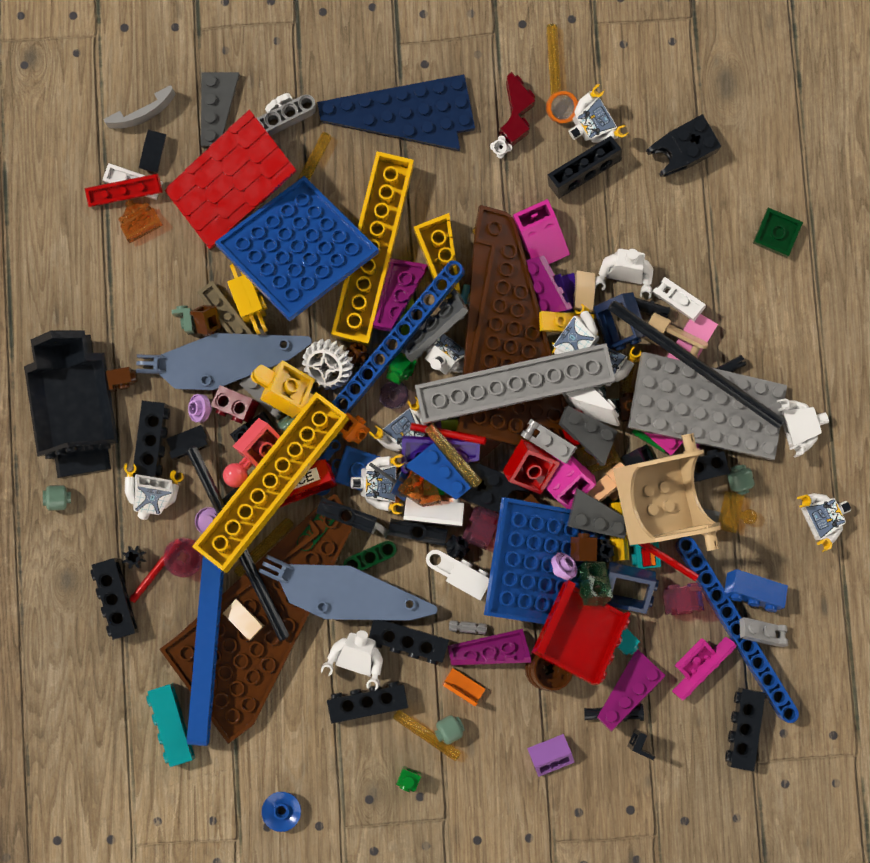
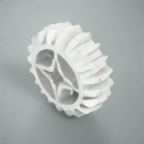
[302,339,353,390]

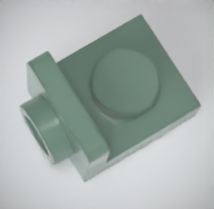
[171,306,196,334]

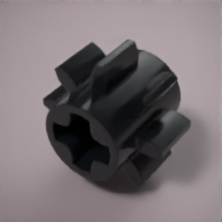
[445,535,470,559]
[596,539,615,562]
[122,546,146,569]

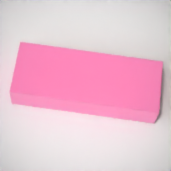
[667,314,718,360]

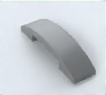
[103,85,176,129]

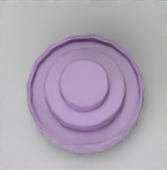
[188,394,212,423]
[195,507,217,534]
[551,552,577,580]

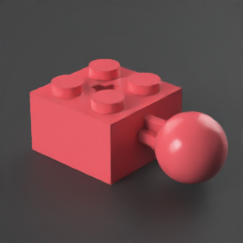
[223,418,280,488]

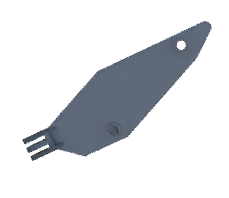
[136,333,312,390]
[259,555,437,620]

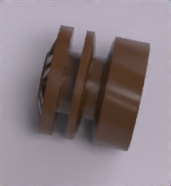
[525,653,573,691]

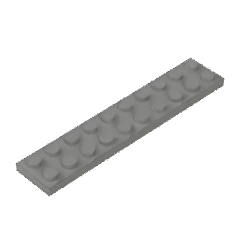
[415,343,616,424]

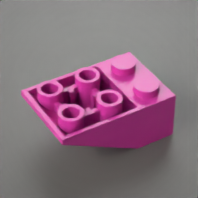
[513,199,570,264]
[545,452,596,509]

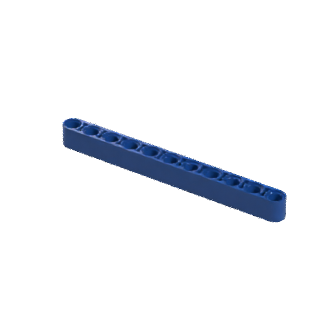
[332,261,465,414]
[675,537,799,723]
[187,556,224,746]

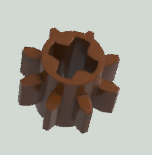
[346,343,369,367]

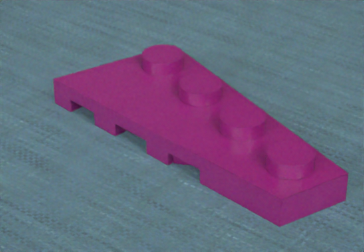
[373,258,428,332]
[447,629,531,665]
[597,649,666,732]

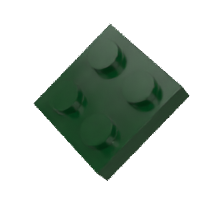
[753,207,803,258]

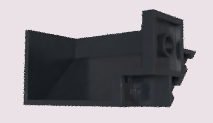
[24,330,118,478]

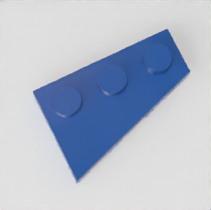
[405,441,472,500]

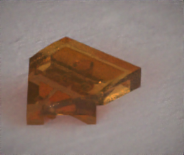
[119,200,163,243]
[398,471,441,507]

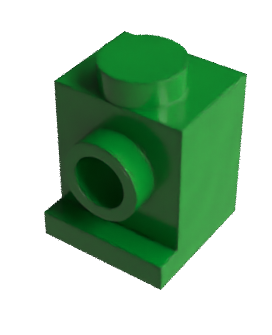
[386,352,417,385]
[396,766,421,792]

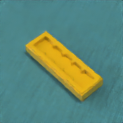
[539,311,594,333]

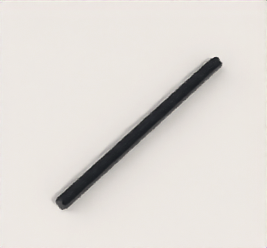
[608,301,784,428]
[187,447,289,641]

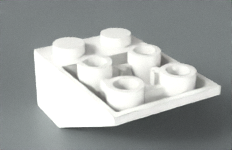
[563,387,620,426]

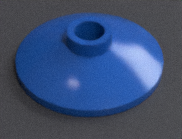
[262,791,301,832]

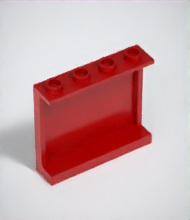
[531,580,631,685]

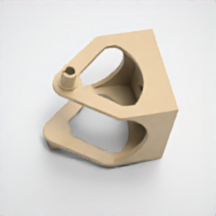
[613,433,721,551]

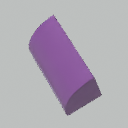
[527,734,575,777]

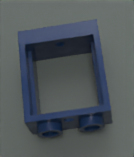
[593,292,646,351]
[601,562,659,614]

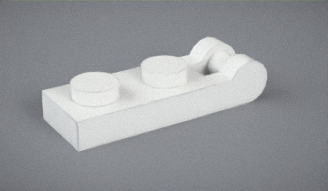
[652,277,706,321]

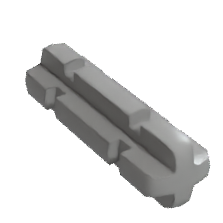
[449,621,487,634]

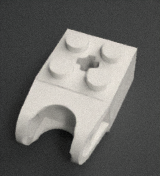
[426,550,490,600]

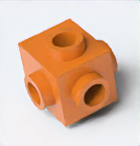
[340,412,370,444]

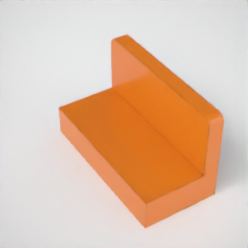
[442,668,485,707]

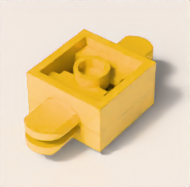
[227,264,268,335]
[251,360,315,418]

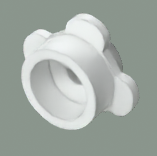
[490,135,512,158]

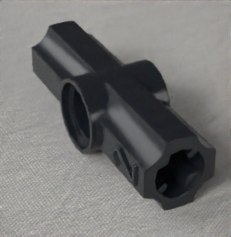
[316,497,377,534]
[388,518,448,546]

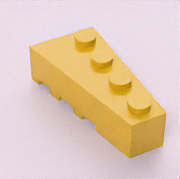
[414,213,460,300]

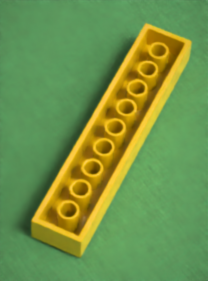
[331,151,414,347]
[192,392,349,573]

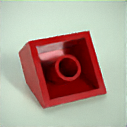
[503,439,560,494]

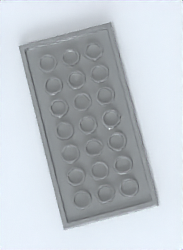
[628,352,787,460]

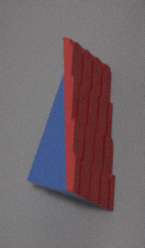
[164,109,296,250]

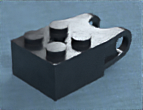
[646,114,721,177]
[458,462,530,513]

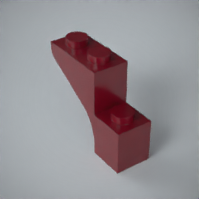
[499,72,536,147]

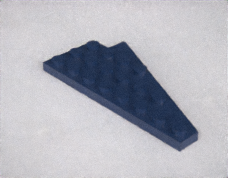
[317,74,475,151]

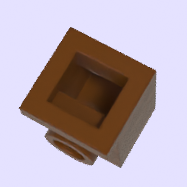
[190,305,221,336]
[106,367,137,392]
[618,393,634,422]

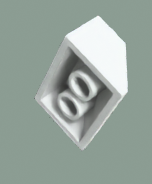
[404,494,464,527]

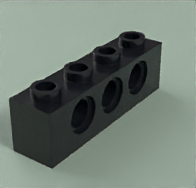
[547,136,622,199]
[133,400,170,478]
[90,558,139,640]
[368,620,449,665]
[327,681,409,724]
[725,688,766,771]

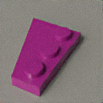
[526,255,572,312]

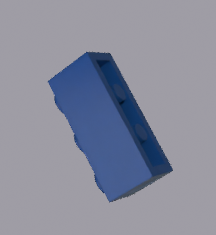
[724,569,788,612]

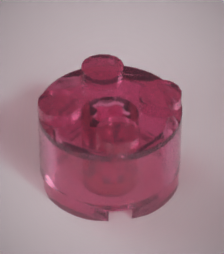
[462,506,499,550]
[163,537,203,577]
[662,583,705,615]

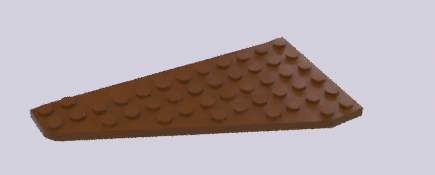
[456,205,566,446]
[159,493,353,744]

